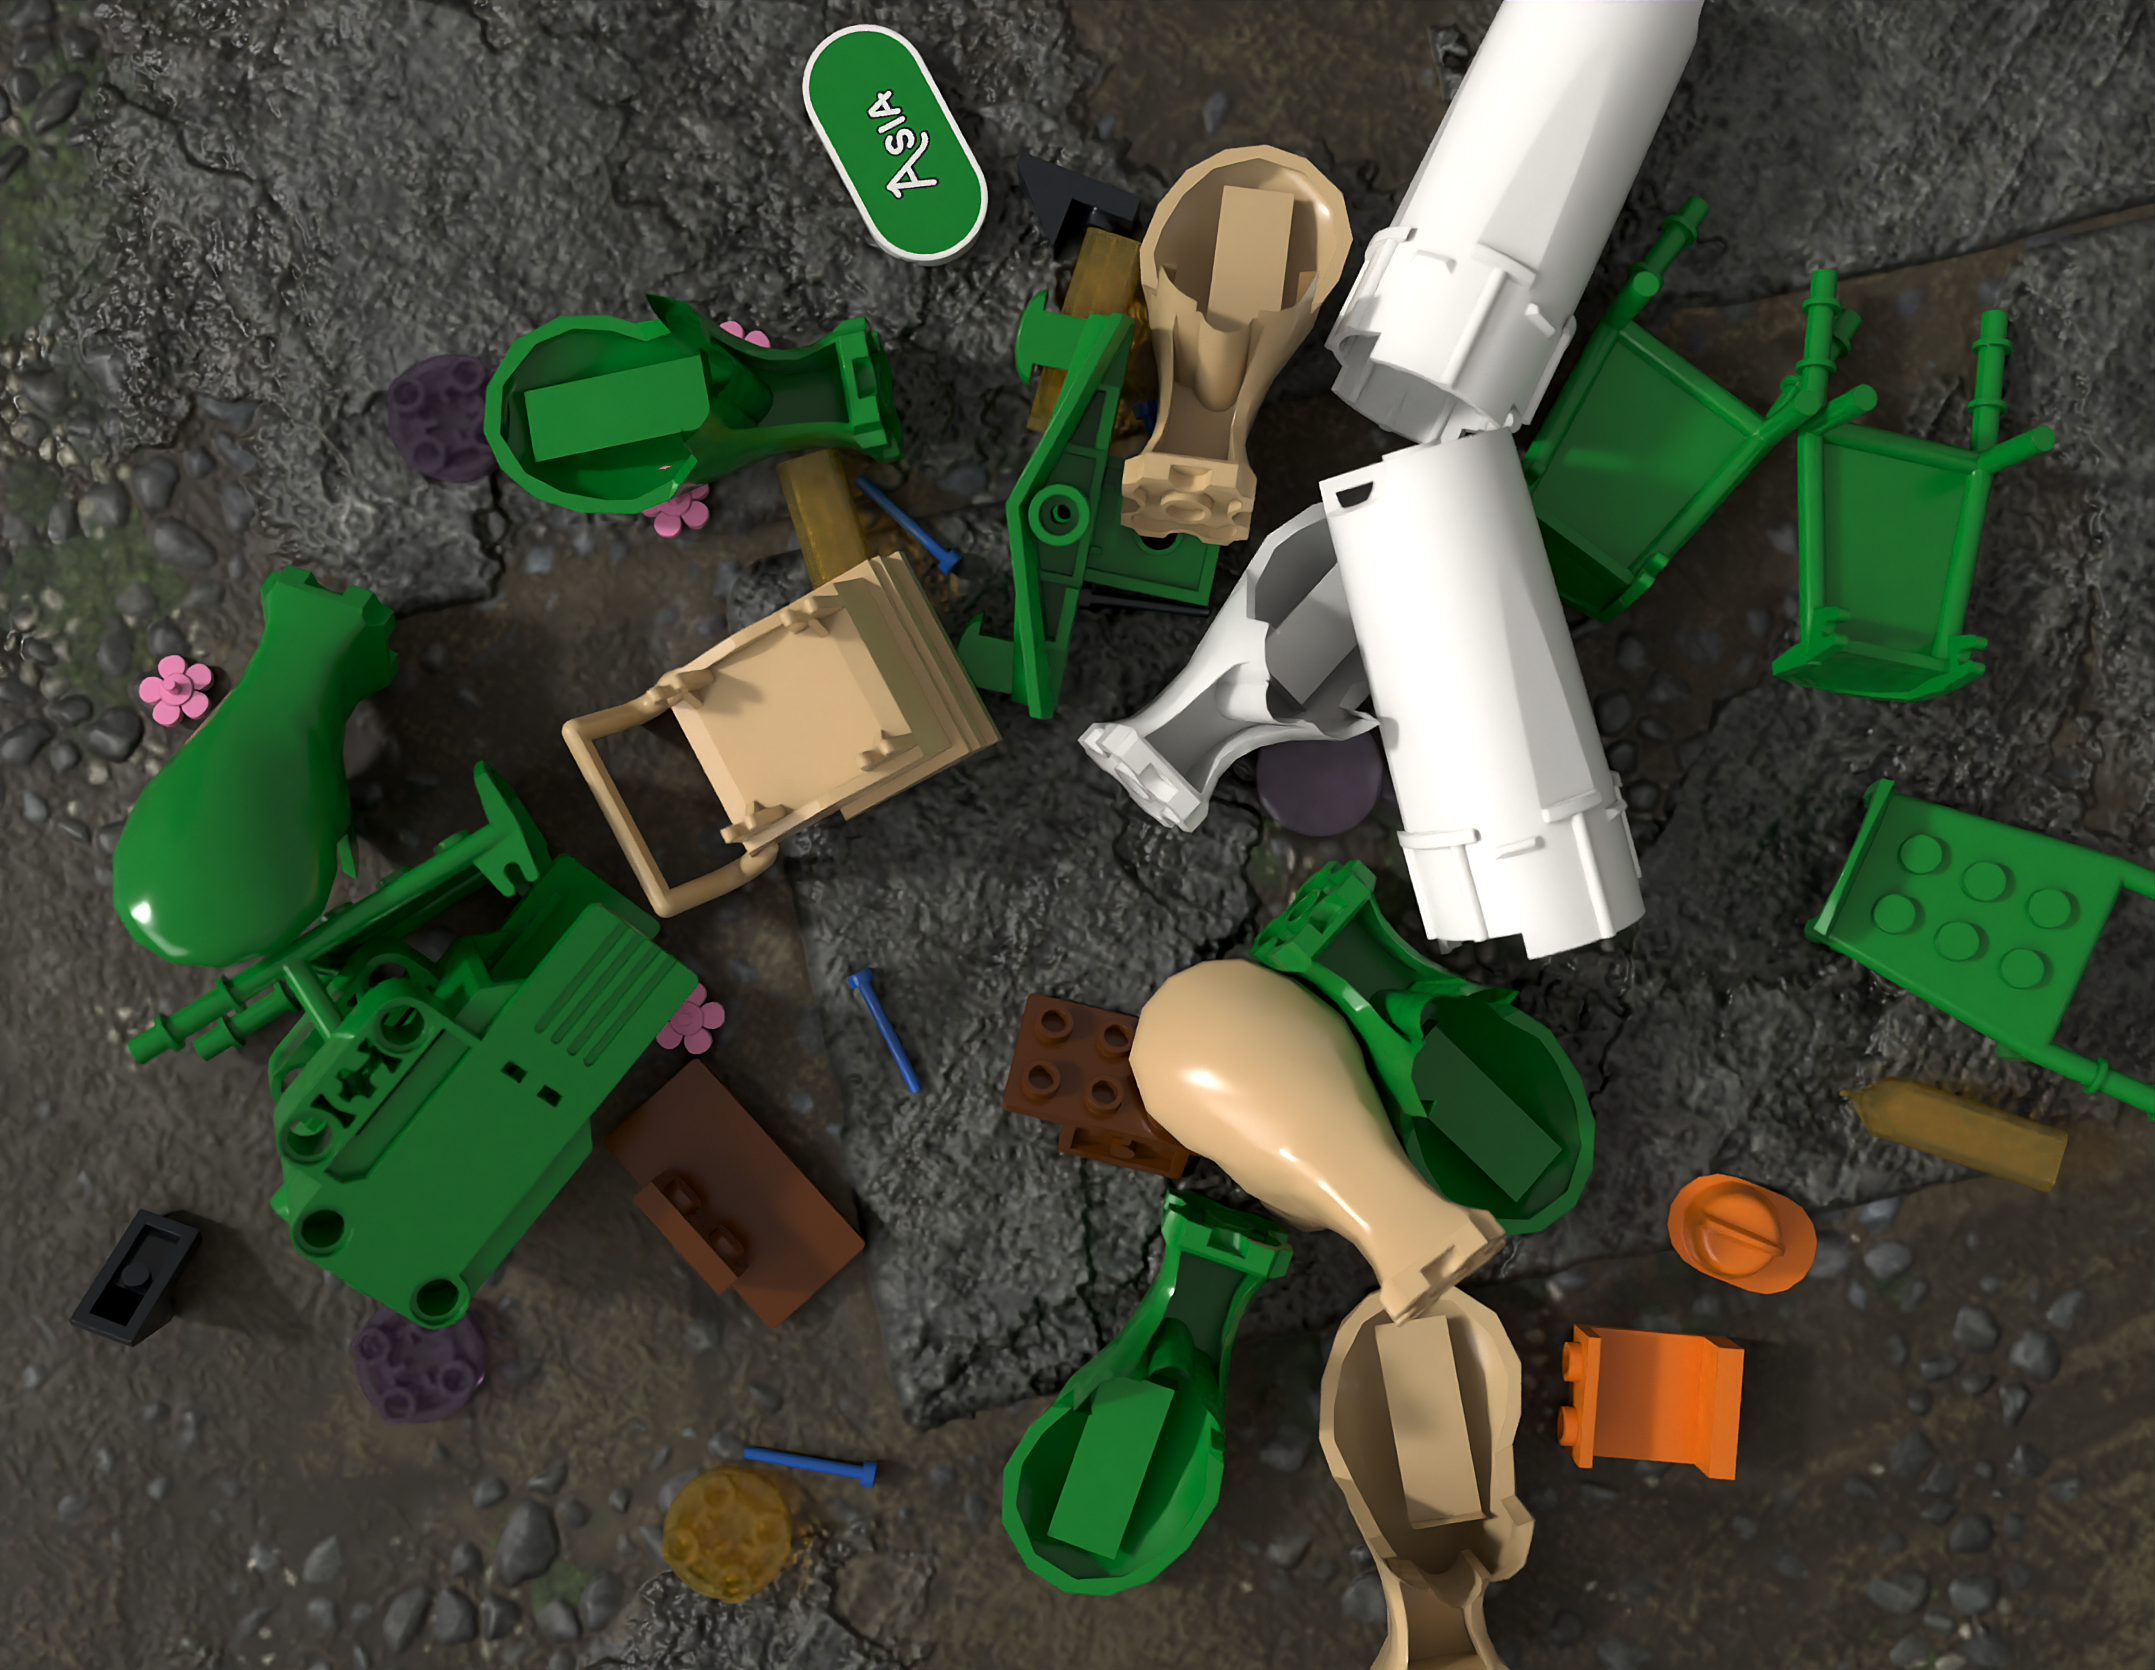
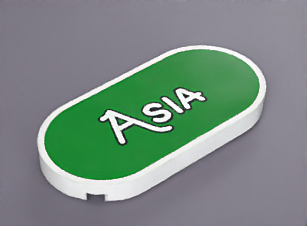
[803,24,988,267]

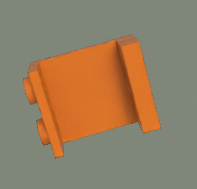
[1557,1324,1744,1480]

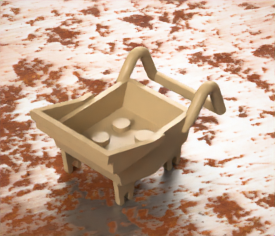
[562,551,1003,918]

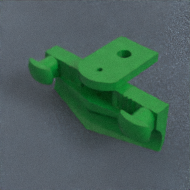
[955,289,1221,719]

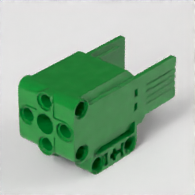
[268,853,699,1329]

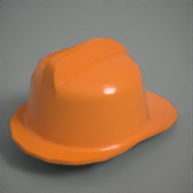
[1667,1173,1817,1294]

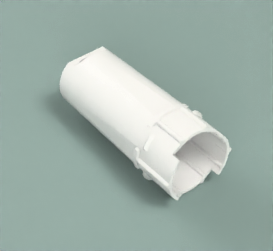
[1324,0,1705,444]
[1319,425,1646,959]

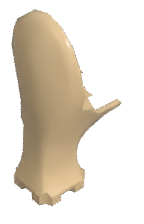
[1120,145,1353,546]
[1129,958,1506,1328]
[1319,1286,1534,1670]

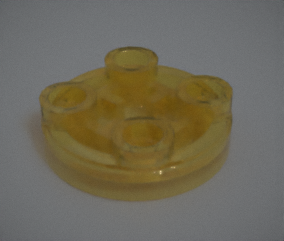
[661,1465,794,1604]

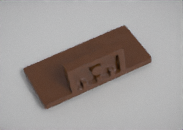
[1002,993,1209,1180]
[604,1058,866,1329]

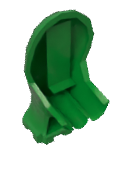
[483,293,904,514]
[112,565,399,968]
[1247,859,1595,1236]
[1002,1187,1293,1596]

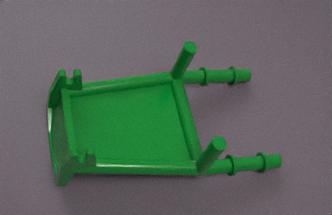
[1520,196,1862,624]
[1772,269,2056,703]
[127,759,553,1065]
[1804,778,2155,1123]

